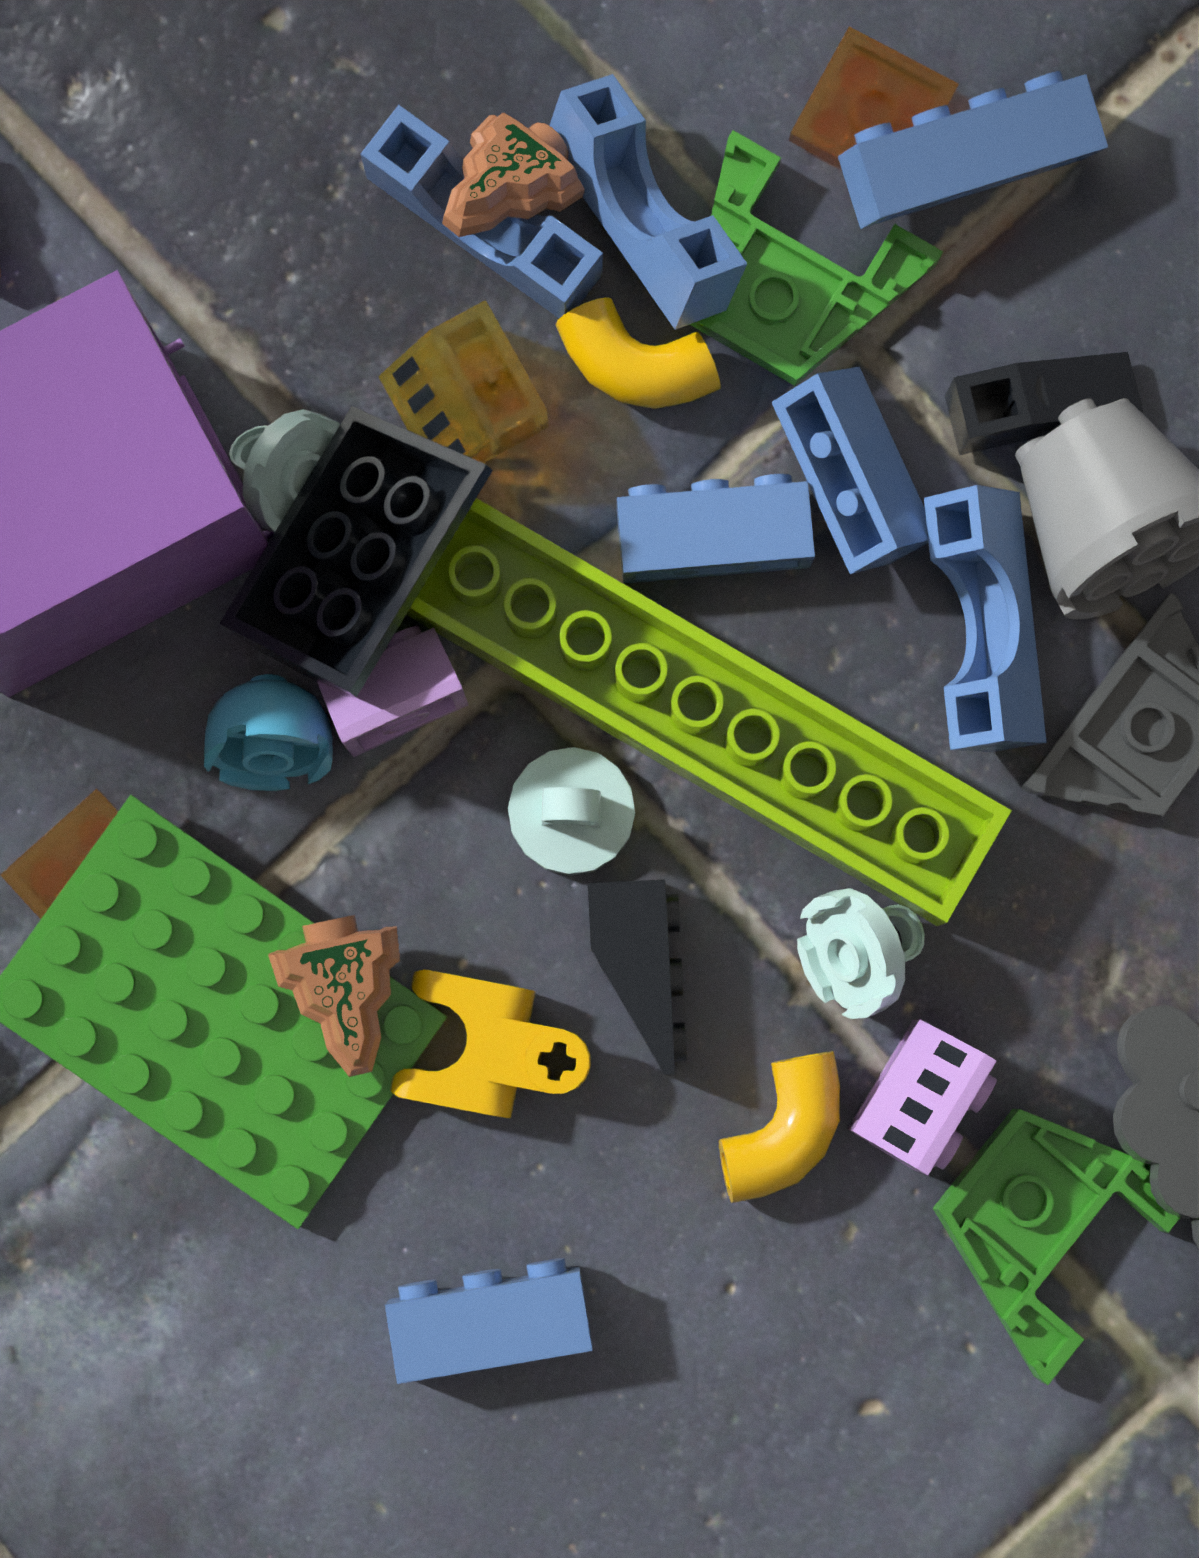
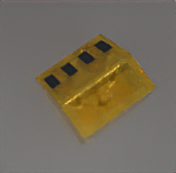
[378,300,549,463]

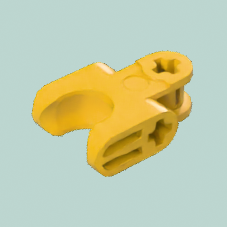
[390,969,591,1118]

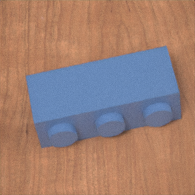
[771,367,928,574]
[616,474,815,584]
[385,1258,593,1384]

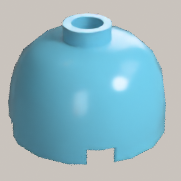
[204,674,333,791]

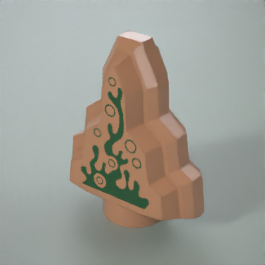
[442,113,585,237]
[268,915,400,1077]

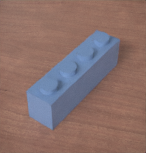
[838,71,1108,229]

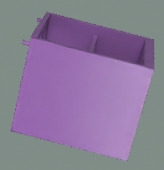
[0,270,274,698]

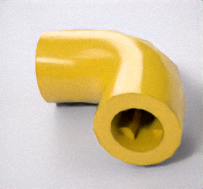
[555,297,721,409]
[719,1051,840,1203]

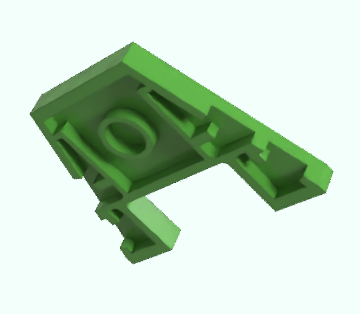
[689,130,943,386]
[933,1109,1180,1385]

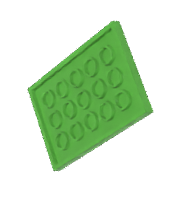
[0,795,447,1229]

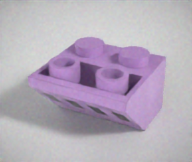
[847,1019,997,1175]

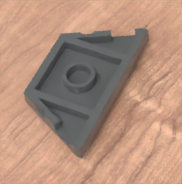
[1021,592,1199,818]

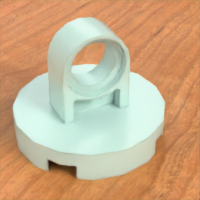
[229,409,340,533]
[508,747,635,876]
[797,888,925,1019]

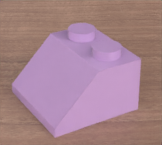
[317,626,468,757]

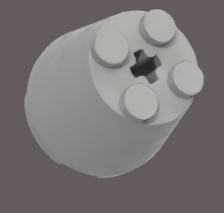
[1015,398,1199,620]

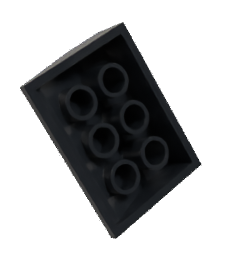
[219,406,493,697]

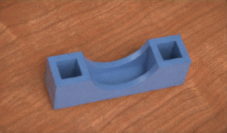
[549,74,747,330]
[360,105,603,318]
[924,485,1047,752]

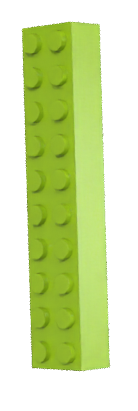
[406,498,1012,926]

